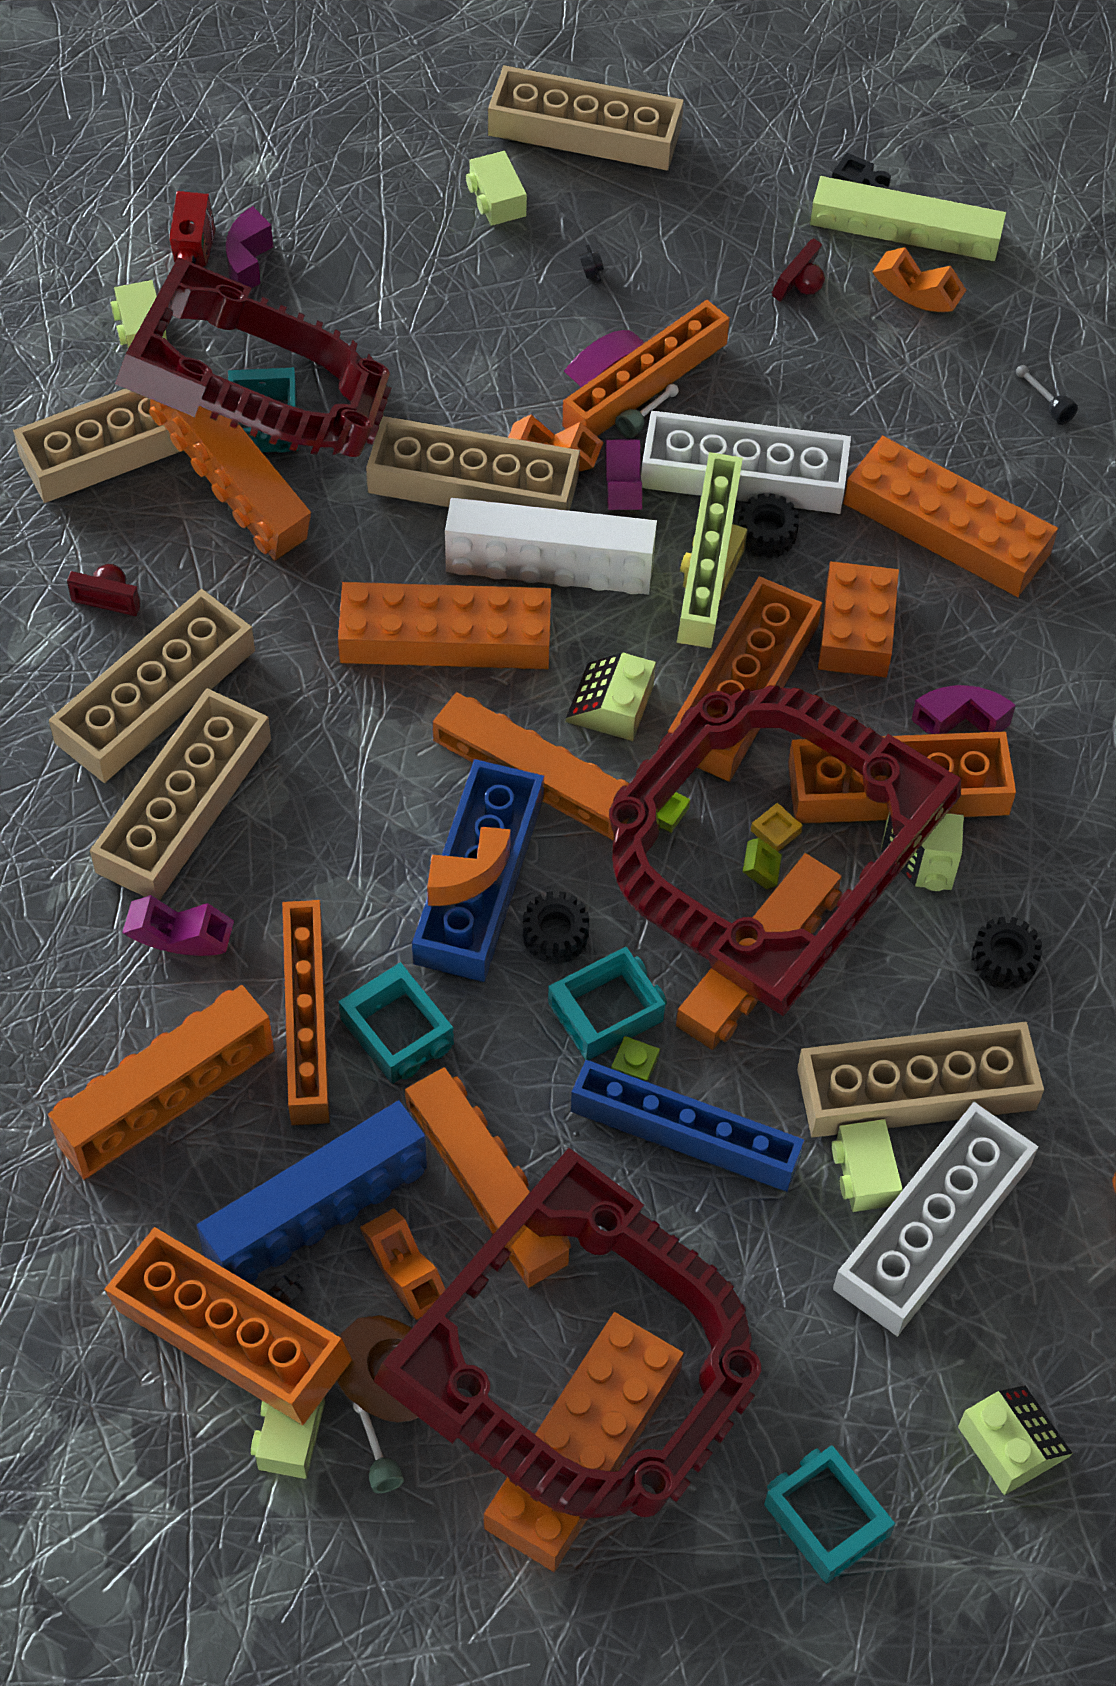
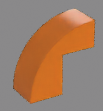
[872,247,966,312]
[508,414,604,471]
[427,827,511,906]
[360,1208,446,1320]

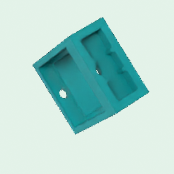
[228,367,298,452]
[548,946,667,1060]
[338,962,454,1084]
[764,1445,896,1584]

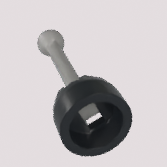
[1016,365,1078,425]

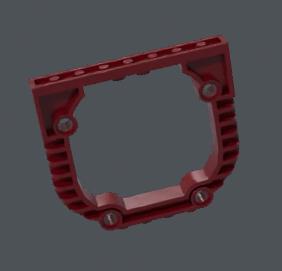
[115,257,392,457]
[609,685,961,1016]
[373,1148,761,1519]

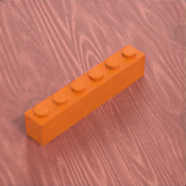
[562,300,730,436]
[433,692,630,841]
[676,853,842,1050]
[282,900,330,1126]
[405,1067,571,1288]

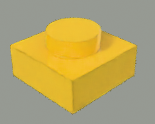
[751,803,803,852]

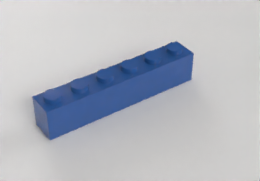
[570,1060,804,1192]

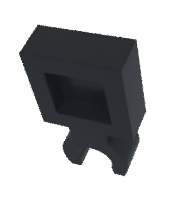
[832,153,891,188]

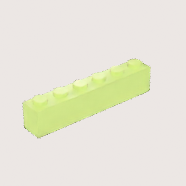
[810,176,1006,261]
[677,452,743,648]

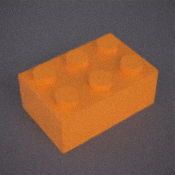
[818,561,899,678]

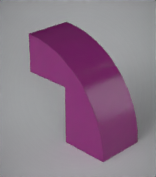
[226,206,273,288]
[564,330,645,387]
[605,439,642,510]
[911,685,1016,734]
[122,895,234,956]

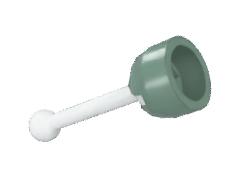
[615,384,679,439]
[353,1403,404,1493]

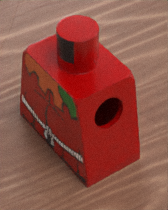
[170,191,216,267]

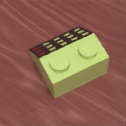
[566,652,656,741]
[881,812,964,891]
[958,1385,1073,1496]

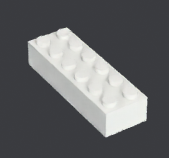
[641,410,851,514]
[445,498,657,595]
[833,1102,1039,1337]

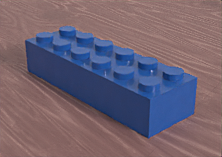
[412,759,544,982]
[196,1100,427,1284]

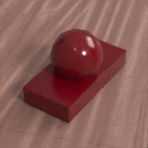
[772,238,825,302]
[67,564,140,616]

